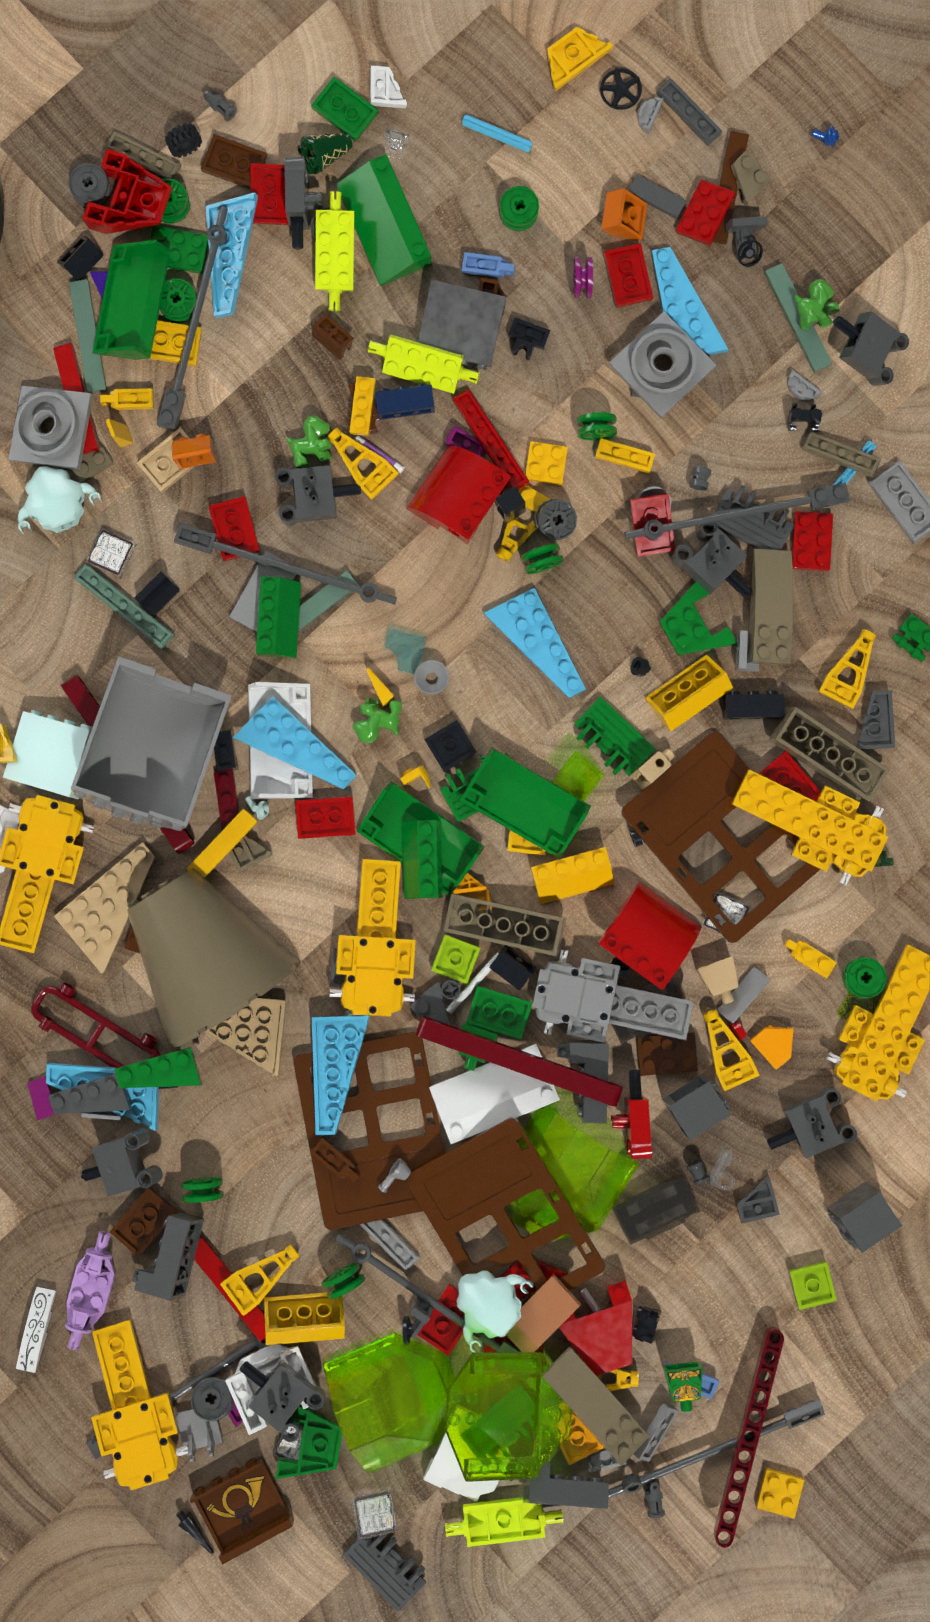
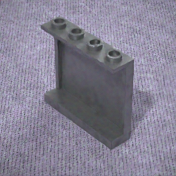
[418,280,506,370]

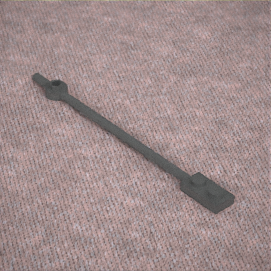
[157,206,228,431]
[624,482,850,541]
[174,523,397,605]
[335,1233,537,1380]
[86,1336,269,1459]
[608,1399,825,1498]

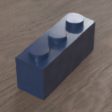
[375,383,435,420]

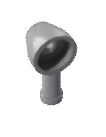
[378,1158,411,1193]

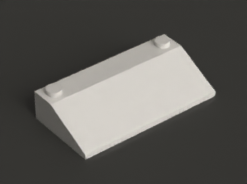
[248,682,313,799]
[429,1044,560,1144]

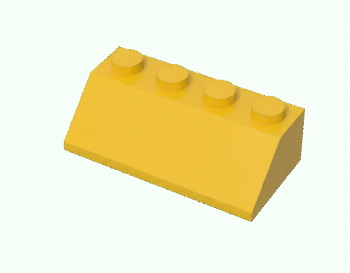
[645,654,733,731]
[530,847,614,905]
[264,1292,345,1345]

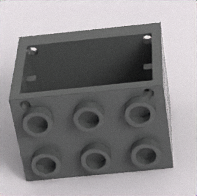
[662,1075,731,1141]
[827,1182,902,1253]

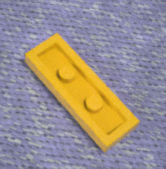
[349,376,376,436]
[595,438,655,473]

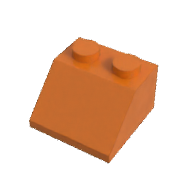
[601,188,648,241]
[172,434,217,469]

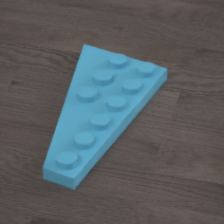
[205,192,258,318]
[651,247,729,355]
[484,588,586,699]
[233,697,357,789]
[312,1015,370,1135]
[46,1063,159,1131]

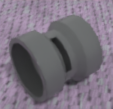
[689,466,711,491]
[441,979,460,999]

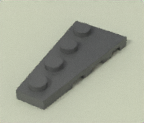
[48,1073,133,1114]

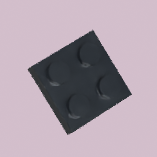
[424,720,477,772]

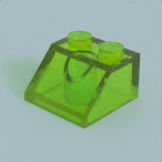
[551,751,605,801]

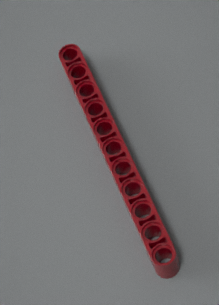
[61,674,195,855]
[415,1016,623,1107]
[713,1327,784,1548]

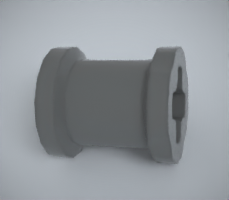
[686,1159,710,1185]

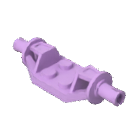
[65,1231,116,1350]

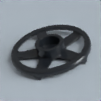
[600,68,642,110]

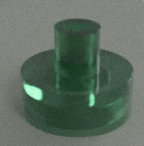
[874,851,894,867]

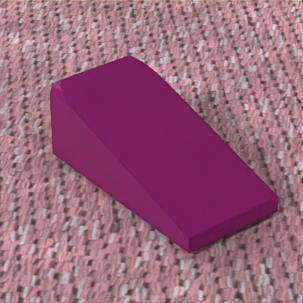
[443,426,484,457]
[27,1076,55,1121]

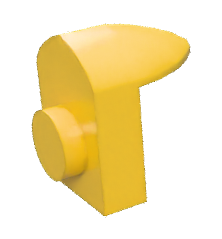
[400,765,430,788]

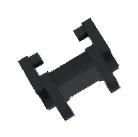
[788,403,822,432]
[632,1306,662,1343]

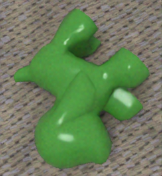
[794,279,840,330]
[286,415,332,469]
[352,698,402,744]

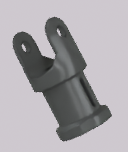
[203,91,237,122]
[645,1480,665,1518]

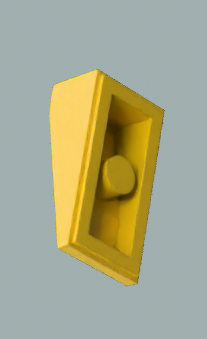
[106,419,133,448]
[366,668,395,707]

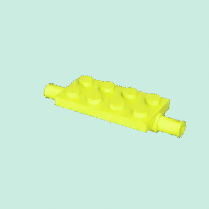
[315,191,354,311]
[368,335,480,394]
[445,1497,564,1547]

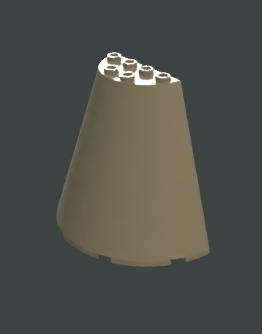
[127,868,301,1048]

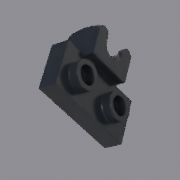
[508,318,550,360]

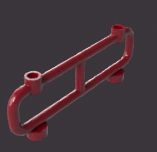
[31,982,161,1068]

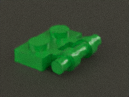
[891,614,930,662]

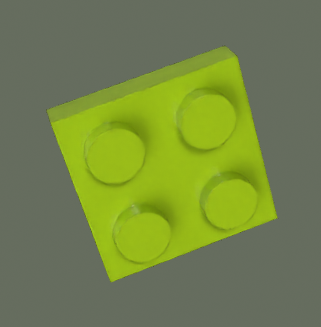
[431,934,481,984]
[788,1261,837,1310]

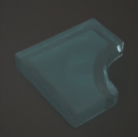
[385,628,426,675]

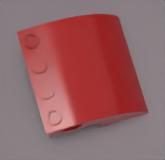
[406,445,512,544]
[597,882,702,991]

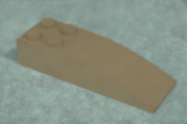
[747,549,793,665]
[769,707,890,802]
[443,894,566,956]
[541,1347,649,1466]

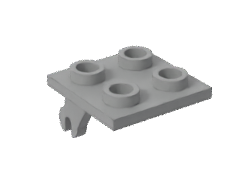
[175,1403,223,1462]

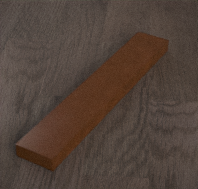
[713,131,749,245]

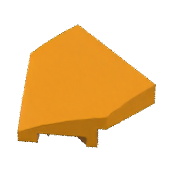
[453,873,492,911]
[750,1025,794,1070]

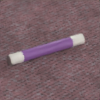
[355,435,405,474]

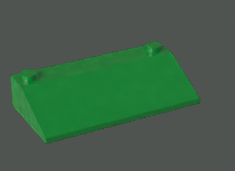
[336,154,432,286]
[92,240,171,360]
[460,747,591,859]
[357,781,485,897]

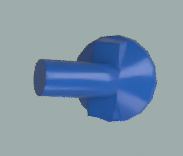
[811,126,839,146]

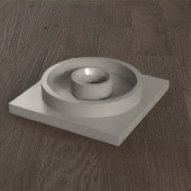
[609,311,716,418]
[8,386,93,470]

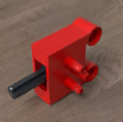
[611,1070,652,1159]

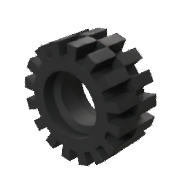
[165,123,202,158]

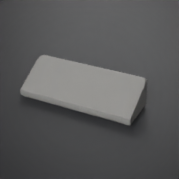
[717,967,770,1024]

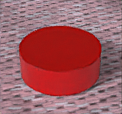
[729,1021,747,1041]

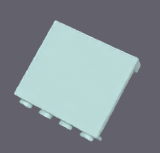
[3,710,93,799]

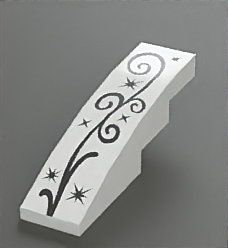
[16,1287,56,1373]

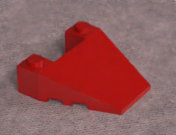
[82,149,172,234]
[559,1280,632,1376]

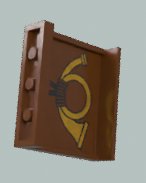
[190,1456,294,1565]

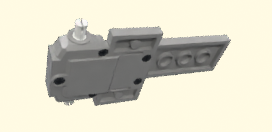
[532,950,694,1043]

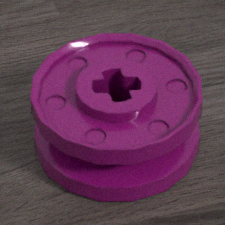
[573,257,593,298]

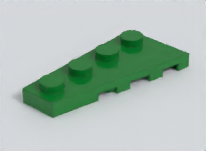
[114,1047,202,1088]

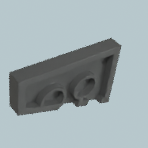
[856,690,895,750]

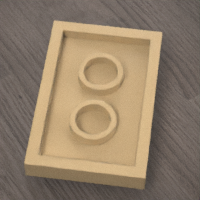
[137,427,194,493]

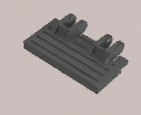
[713,485,794,550]
[343,1532,426,1611]

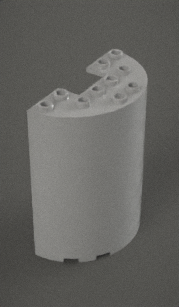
[71,656,232,831]

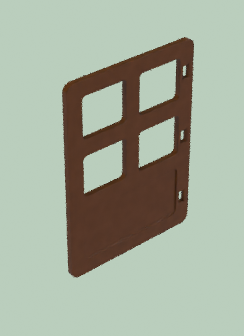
[621,732,820,943]
[293,1032,445,1230]
[406,1117,605,1307]

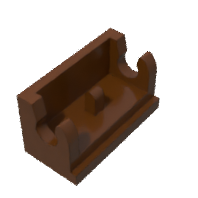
[312,313,354,360]

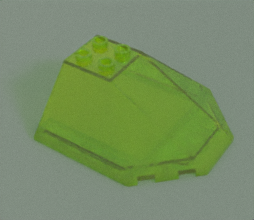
[509,1105,640,1241]
[323,1333,461,1474]
[445,1352,572,1482]

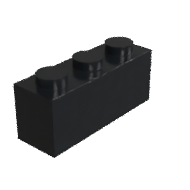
[723,691,784,720]

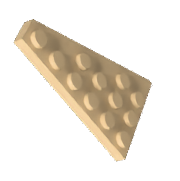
[54,842,156,974]
[205,997,286,1076]

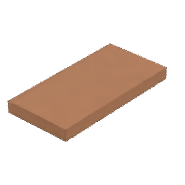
[506,1275,582,1359]

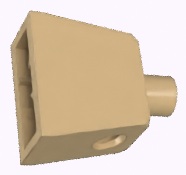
[630,749,675,790]
[696,956,739,1005]

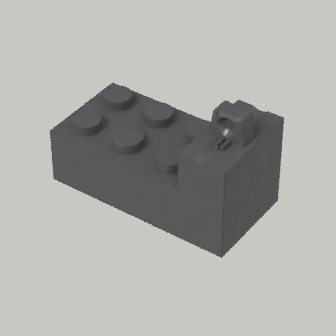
[557,1039,609,1123]
[132,1212,205,1301]
[523,1449,609,1509]

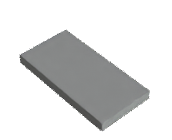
[868,460,930,544]
[229,551,297,632]

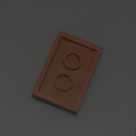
[201,134,267,189]
[636,1032,698,1076]
[110,1187,178,1258]

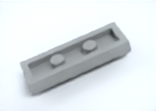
[634,1403,679,1462]

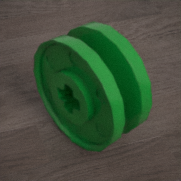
[162,178,191,224]
[499,186,539,232]
[160,278,197,323]
[577,412,617,441]
[521,544,564,575]
[842,957,886,998]
[181,1177,224,1203]
[321,1262,366,1300]

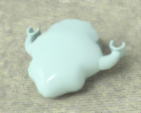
[18,466,102,534]
[457,1270,533,1353]

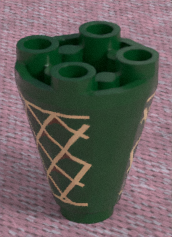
[297,133,353,175]

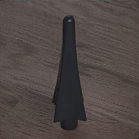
[176,1509,214,1554]

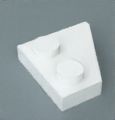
[370,66,407,109]

